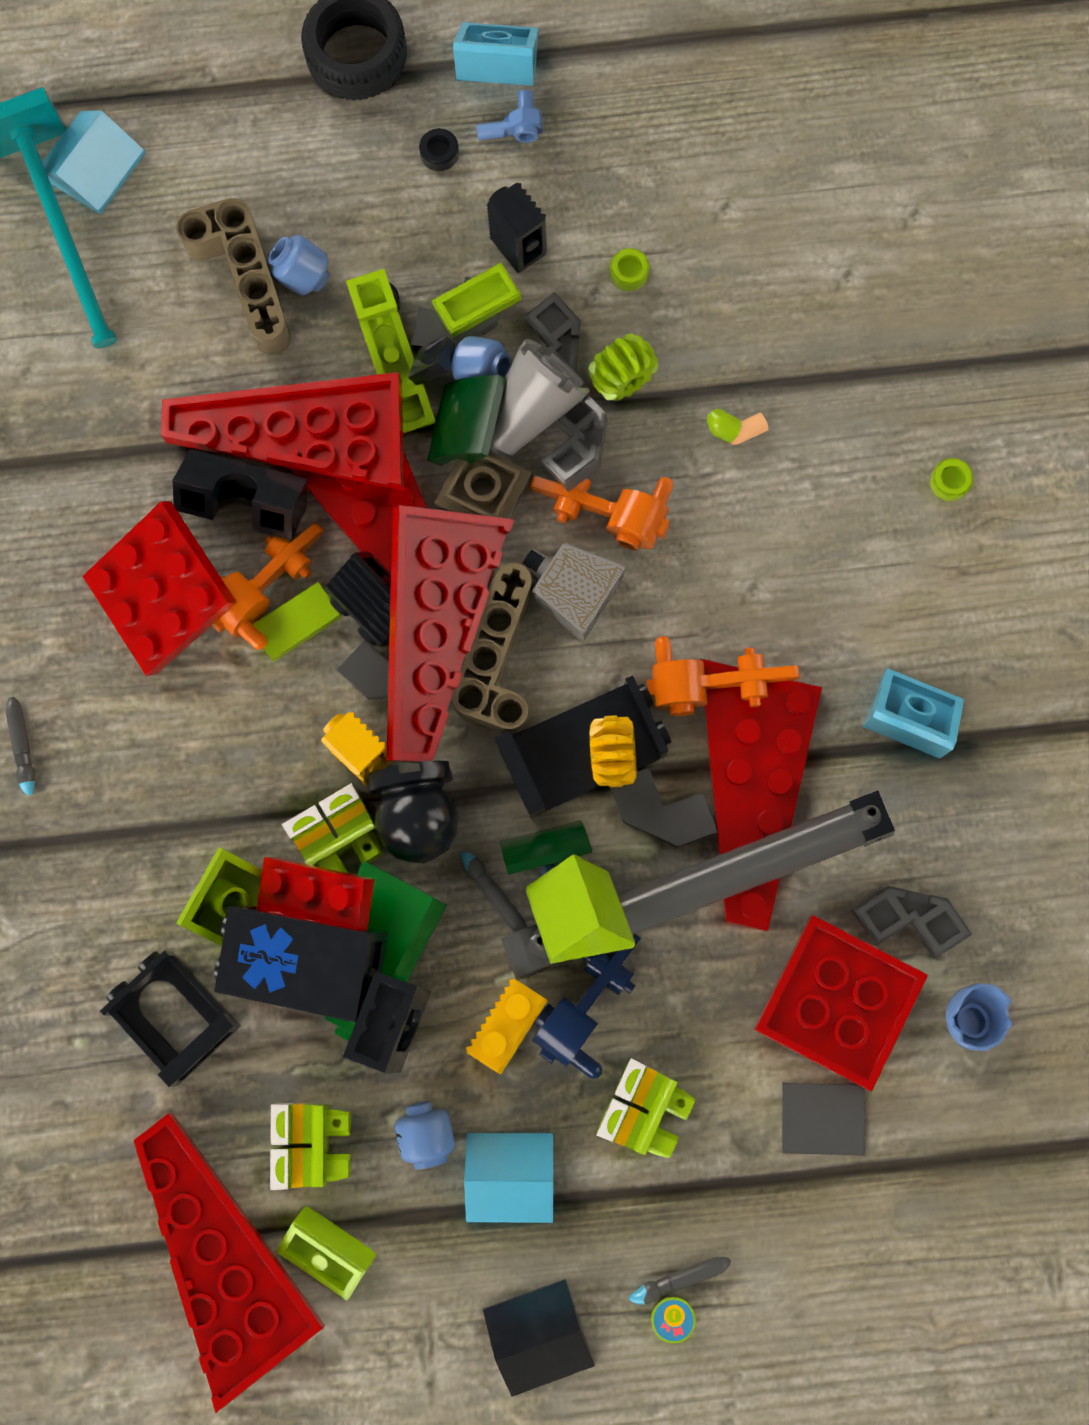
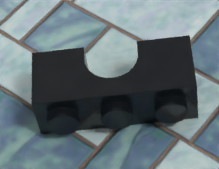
[172,449,308,540]

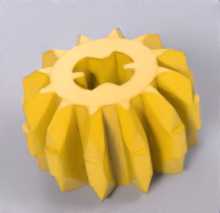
[590,715,637,788]

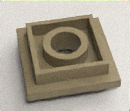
[434,451,533,519]

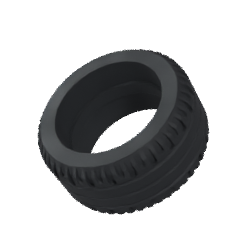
[301,0,407,100]

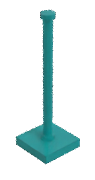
[0,87,117,349]

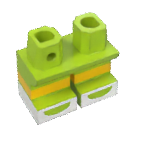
[281,783,384,873]
[596,1057,696,1158]
[270,1103,352,1190]

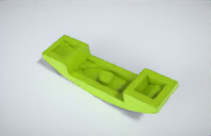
[346,268,436,434]

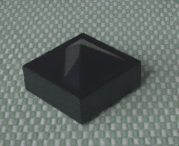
[408,335,456,386]

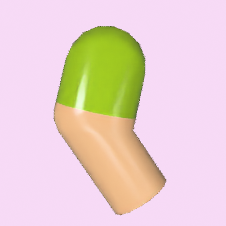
[706,408,769,445]

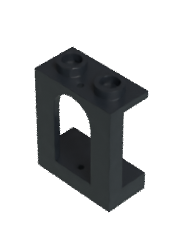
[100,950,241,1087]
[343,971,431,1073]

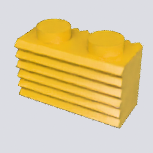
[321,712,391,786]
[466,979,548,1075]

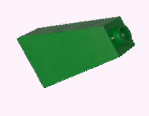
[324,861,447,1041]

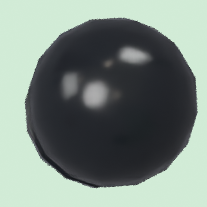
[368,760,459,863]

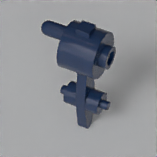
[532,934,641,1079]

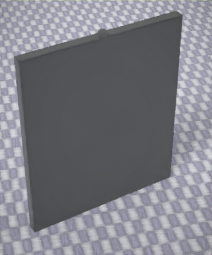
[782,1083,866,1156]

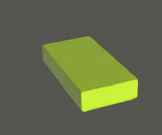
[432,262,522,339]
[253,582,342,663]

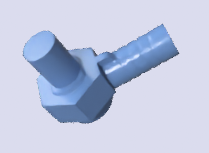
[477,90,543,143]

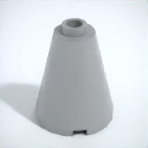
[490,339,590,456]

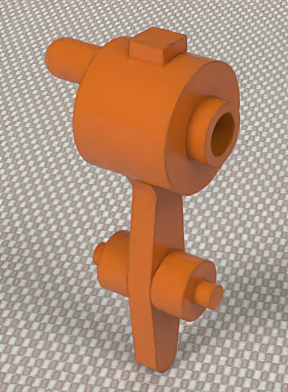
[529,476,673,551]
[212,522,324,650]
[646,636,800,716]

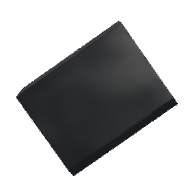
[483,1279,595,1397]

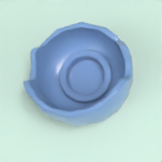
[946,983,1013,1051]

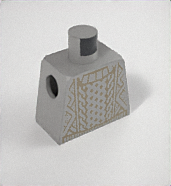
[522,543,625,642]

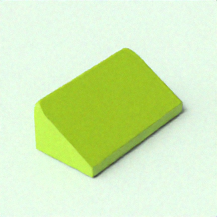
[275,1206,376,1301]

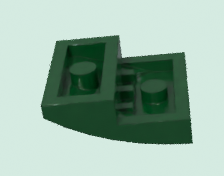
[427,375,506,466]
[500,820,593,875]

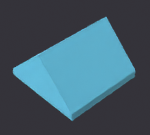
[453,22,539,86]
[42,110,146,215]
[863,668,964,759]
[464,1132,553,1223]

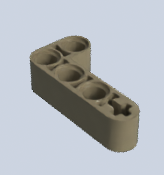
[176,198,291,355]
[451,562,533,735]

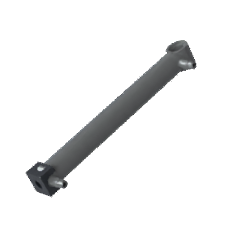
[501,790,895,980]

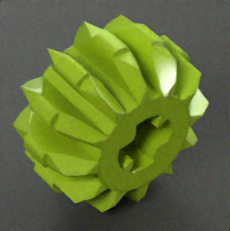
[588,333,659,401]

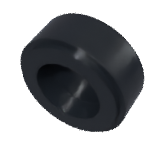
[419,128,459,171]

